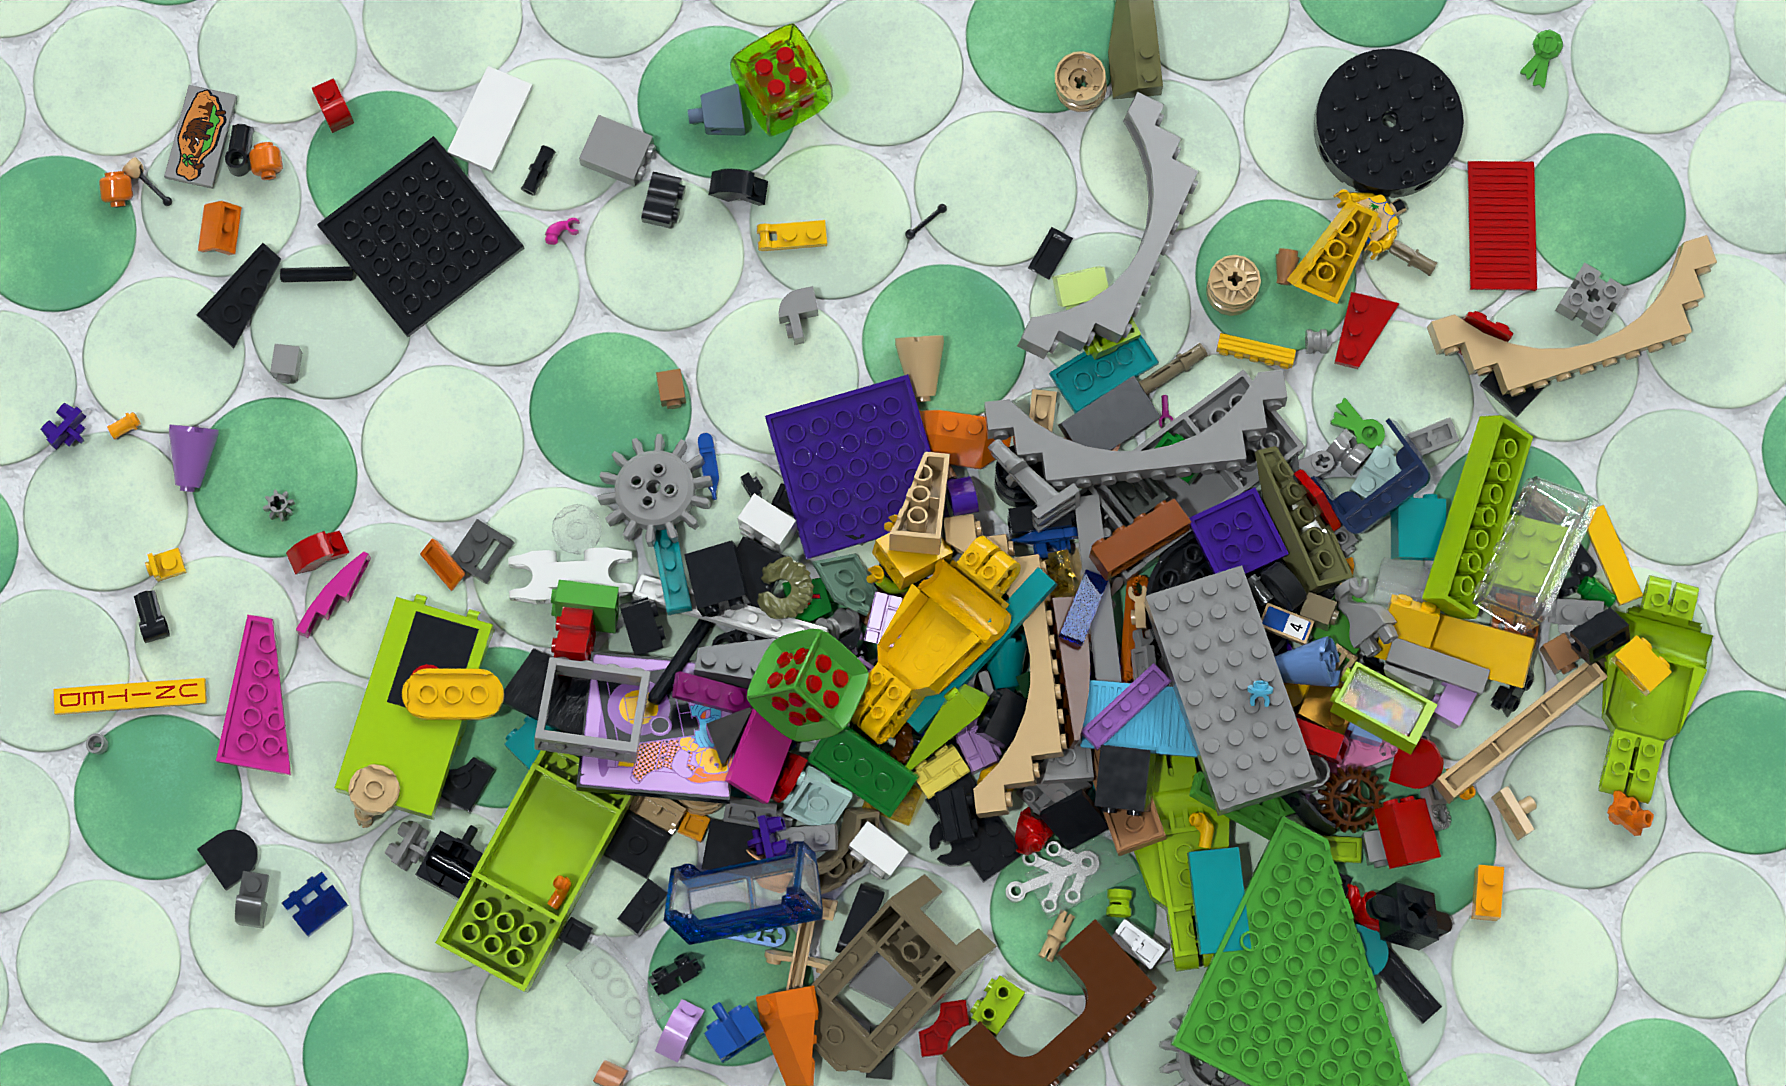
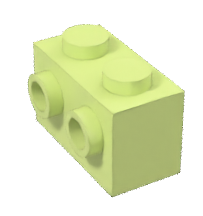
[1052,266,1108,310]

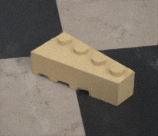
[889,452,950,555]

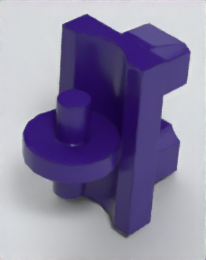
[40,403,86,450]
[747,815,791,864]

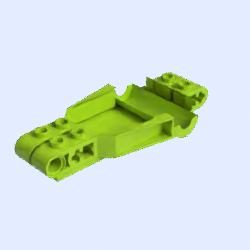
[1598,575,1713,804]
[1134,754,1229,972]

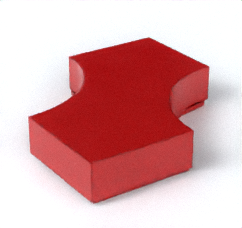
[918,1000,969,1058]

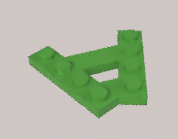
[1189,772,1296,840]

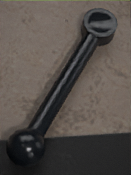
[905,204,947,240]

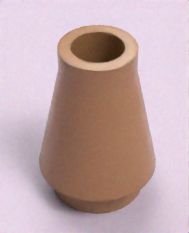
[1276,248,1300,286]

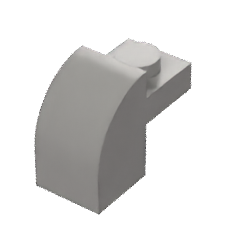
[779,286,818,345]

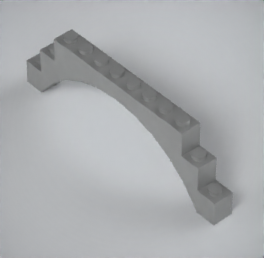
[1017,92,1198,359]
[984,370,1287,491]

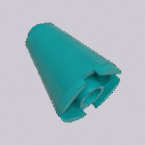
[986,627,1027,693]

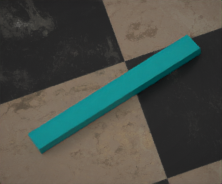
[907,567,1058,734]

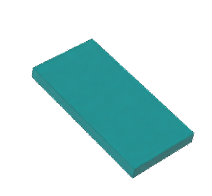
[1049,336,1159,414]
[1187,847,1251,955]

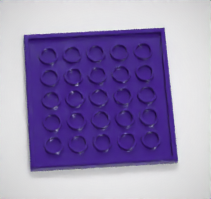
[765,374,950,560]

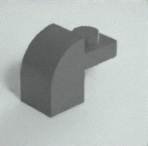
[235,871,269,929]

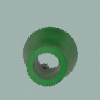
[1577,576,1616,608]

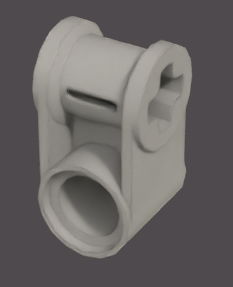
[1298,450,1334,479]

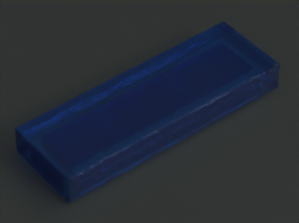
[1059,569,1109,646]

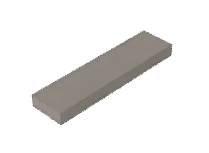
[1385,638,1490,695]

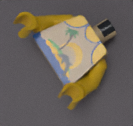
[1333,189,1406,260]

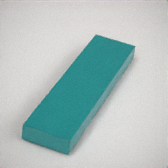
[654,525,692,616]

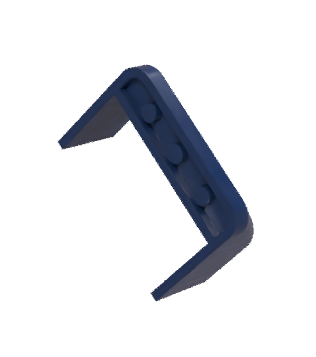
[1311,418,1430,534]

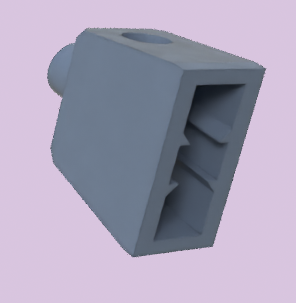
[687,84,745,136]

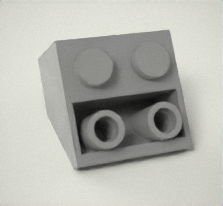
[1016,759,1092,818]

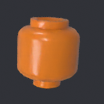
[249,142,283,180]
[99,171,133,207]

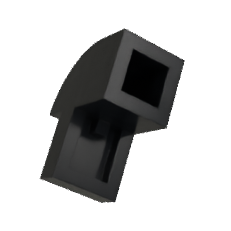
[708,169,768,206]

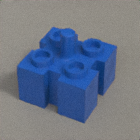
[704,1002,765,1064]

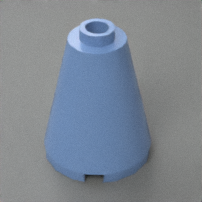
[1275,637,1340,687]

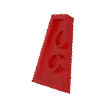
[1334,292,1399,369]

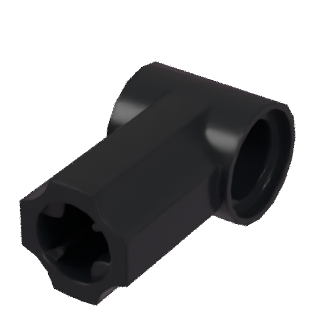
[225,124,254,177]
[134,590,170,643]

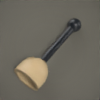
[122,157,172,206]

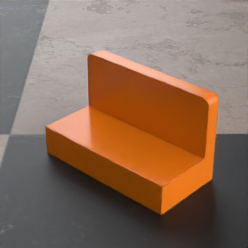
[198,201,242,255]

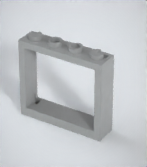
[535,657,650,764]

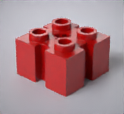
[551,607,596,677]

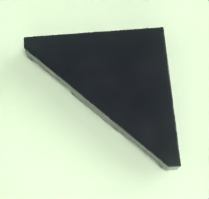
[706,707,752,767]

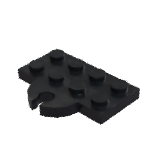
[925,773,1023,883]

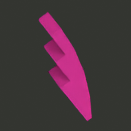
[296,551,371,638]

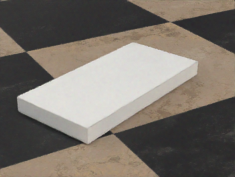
[447,66,533,173]

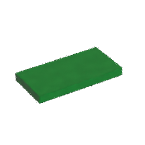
[807,726,919,818]

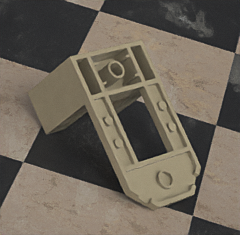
[811,874,997,1073]

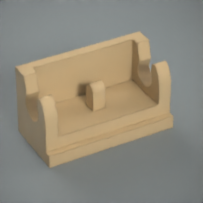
[629,796,687,836]

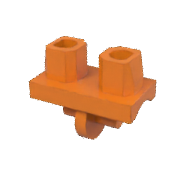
[1607,791,1654,836]

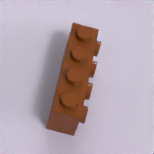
[1089,498,1191,581]

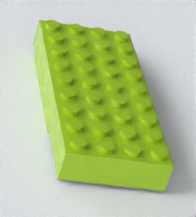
[435,750,635,993]

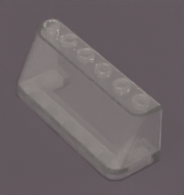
[1472,476,1599,634]

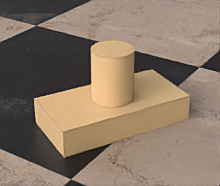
[1491,786,1536,840]

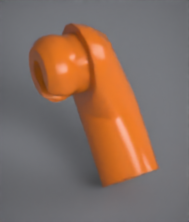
[547,875,571,910]

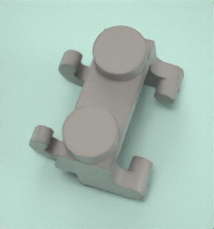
[814,608,861,640]

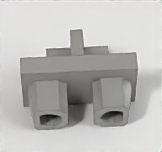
[385,822,430,872]

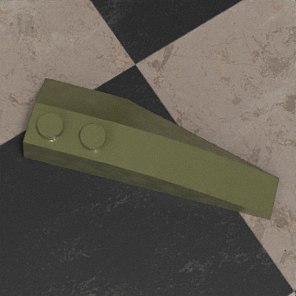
[1108,0,1163,99]
[1255,446,1353,595]

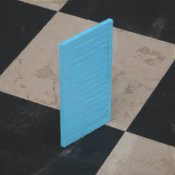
[1080,680,1198,758]

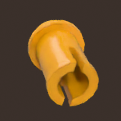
[107,412,141,440]

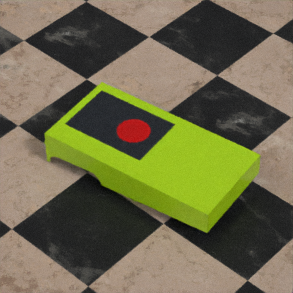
[334,594,495,820]

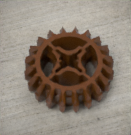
[1317,765,1386,833]

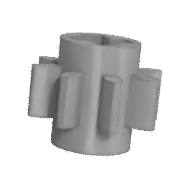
[263,489,295,522]

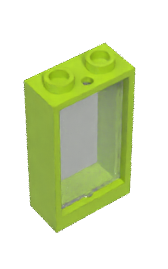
[1329,661,1438,755]

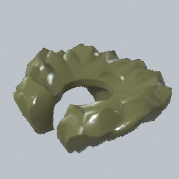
[757,556,814,619]

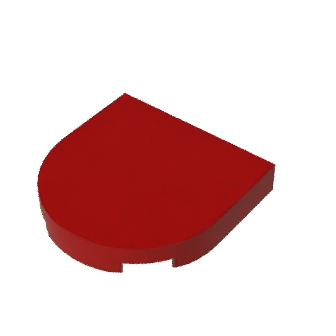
[1389,732,1444,789]
[770,752,808,803]

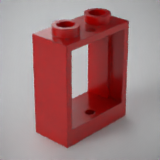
[1296,718,1350,766]

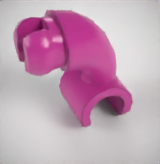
[545,218,580,245]

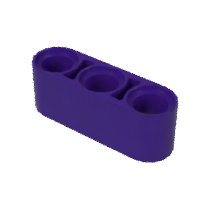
[947,476,979,516]

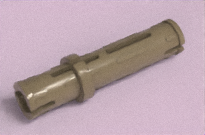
[1139,343,1208,395]

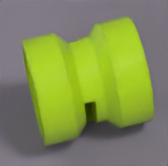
[1106,889,1133,918]

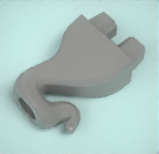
[1334,577,1398,657]

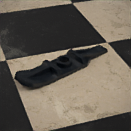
[1280,790,1338,836]

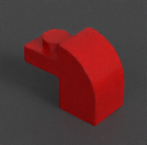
[286,530,350,575]

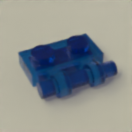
[282,871,349,937]

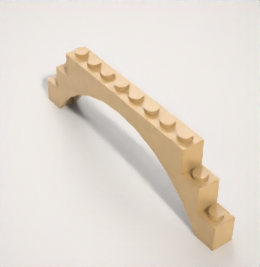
[1427,235,1717,397]
[944,514,1068,818]

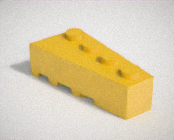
[1287,199,1379,304]

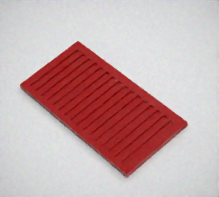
[1467,161,1537,291]

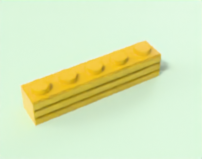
[1216,333,1296,369]

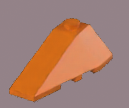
[756,986,819,1086]

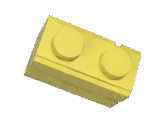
[911,743,970,799]

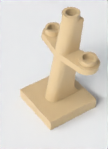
[764,891,838,991]

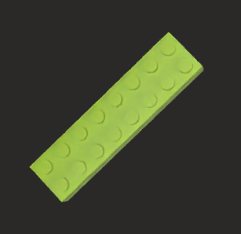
[1422,415,1533,619]

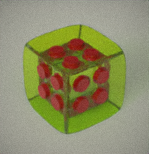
[730,23,833,137]

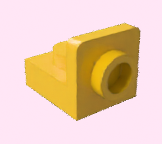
[145,548,187,582]

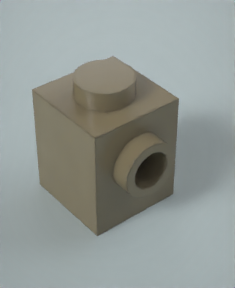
[1299,592,1340,631]

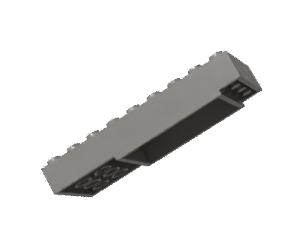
[1074,370,1305,585]
[1144,565,1317,816]

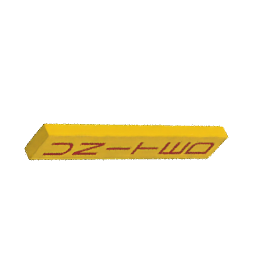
[53,678,207,715]

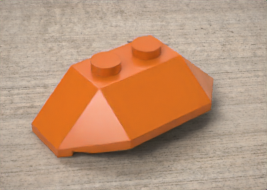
[919,410,1011,469]

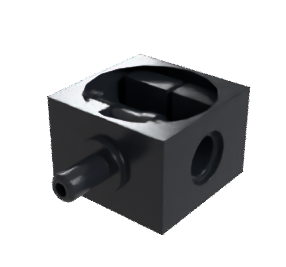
[415,825,483,901]

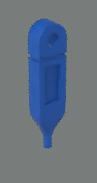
[698,433,719,500]
[1010,527,1078,545]

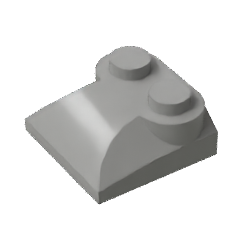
[1383,662,1434,699]

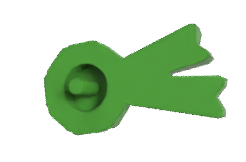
[1520,29,1563,88]
[1330,398,1385,449]

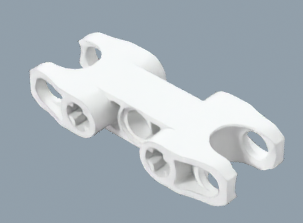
[508,547,634,605]

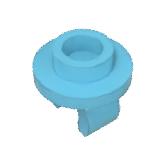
[1247,681,1273,707]

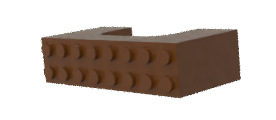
[941,919,1157,1086]

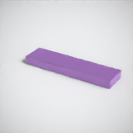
[1081,663,1171,751]

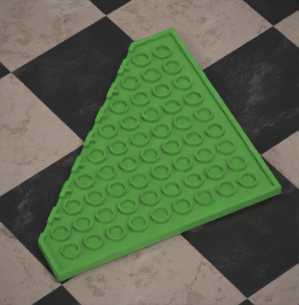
[1170,816,1410,1086]

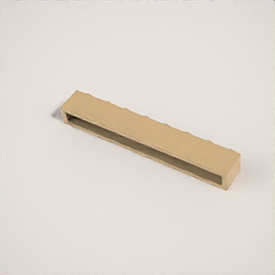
[1433,662,1608,804]

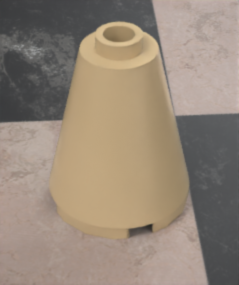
[895,335,944,402]

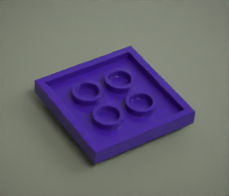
[1189,487,1289,575]

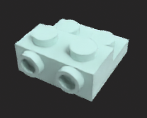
[1349,445,1402,515]
[782,765,852,826]

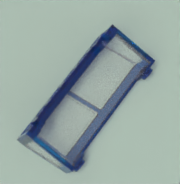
[663,841,823,945]

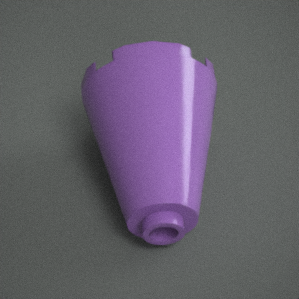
[169,424,219,492]

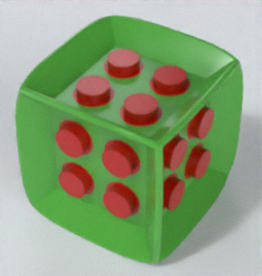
[747,629,869,742]

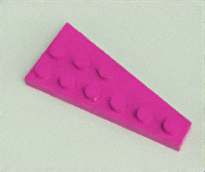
[216,614,291,776]

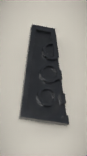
[196,243,281,349]

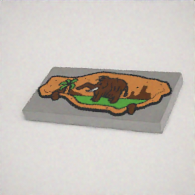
[164,85,237,189]

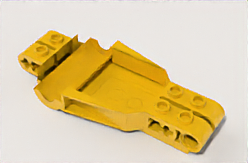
[850,536,1021,744]

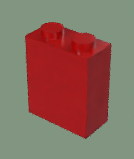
[1374,796,1441,869]

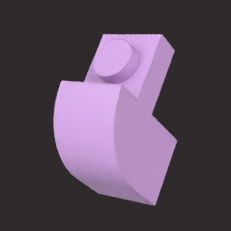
[655,999,705,1063]

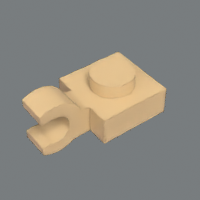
[1128,586,1148,631]

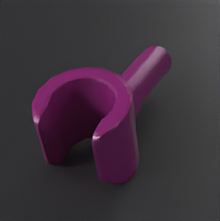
[1158,395,1173,428]

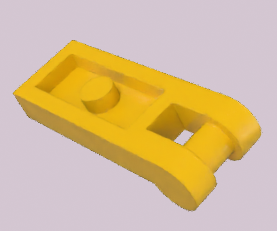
[756,220,827,251]

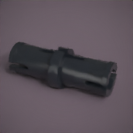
[521,145,556,196]

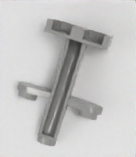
[988,439,1080,533]

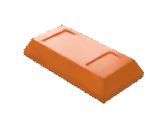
[420,538,465,591]

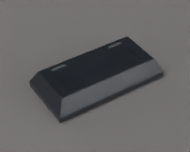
[1028,227,1073,280]

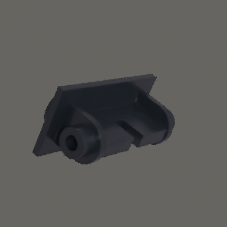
[1490,668,1534,718]
[648,952,702,996]

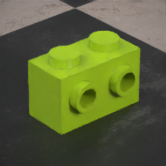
[970,975,1025,1037]

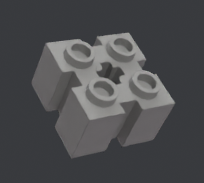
[1555,263,1627,336]

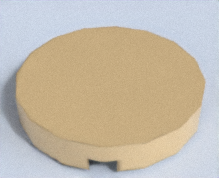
[348,764,400,816]

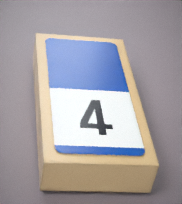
[1261,603,1315,645]

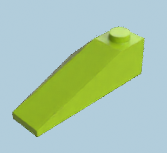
[905,684,989,770]

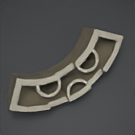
[800,808,880,896]

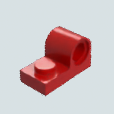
[312,78,354,133]

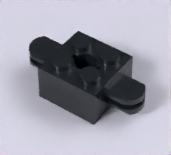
[1366,882,1452,951]

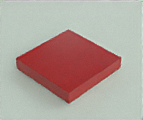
[1294,469,1341,531]

